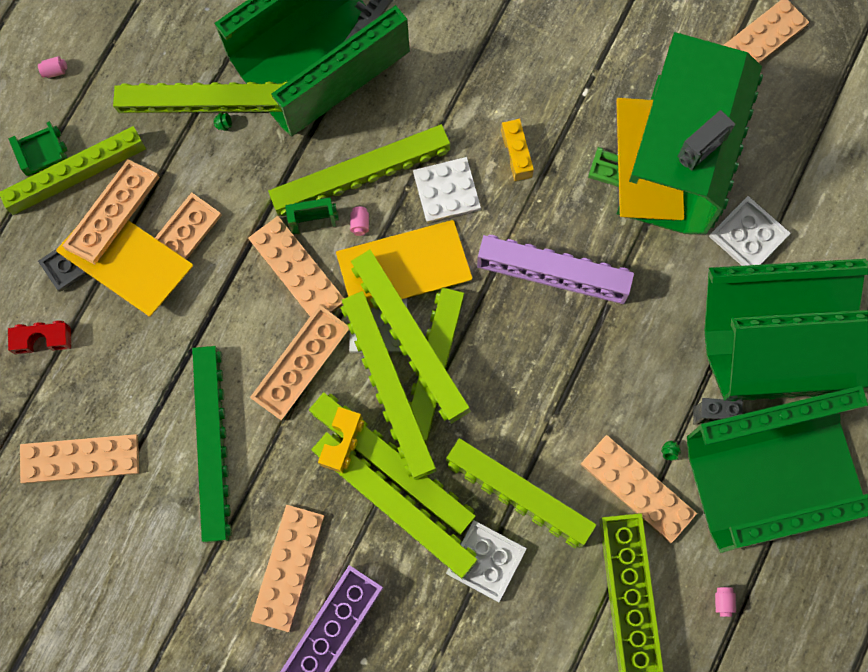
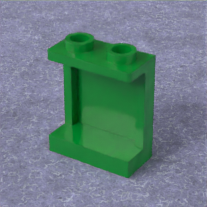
[8,121,68,176]
[285,197,339,235]

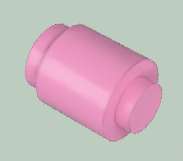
[38,56,67,78]
[350,207,369,236]
[715,587,736,617]

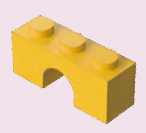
[501,119,534,181]
[318,407,364,473]

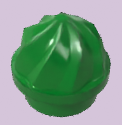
[213,112,232,131]
[661,441,681,461]

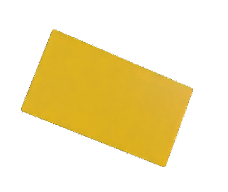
[616,98,684,221]
[56,220,193,317]
[336,220,472,308]

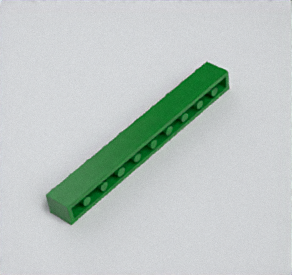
[192,346,232,544]

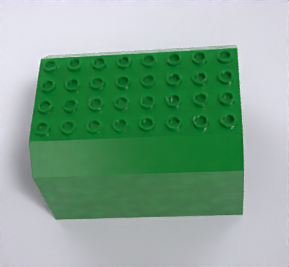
[214,0,410,136]
[617,32,763,234]
[704,258,868,401]
[687,386,868,553]

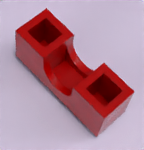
[8,320,71,354]

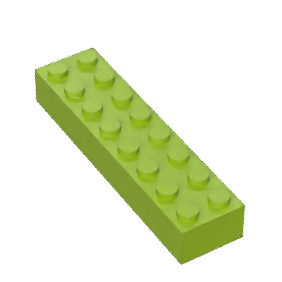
[446,438,596,549]
[599,513,663,672]

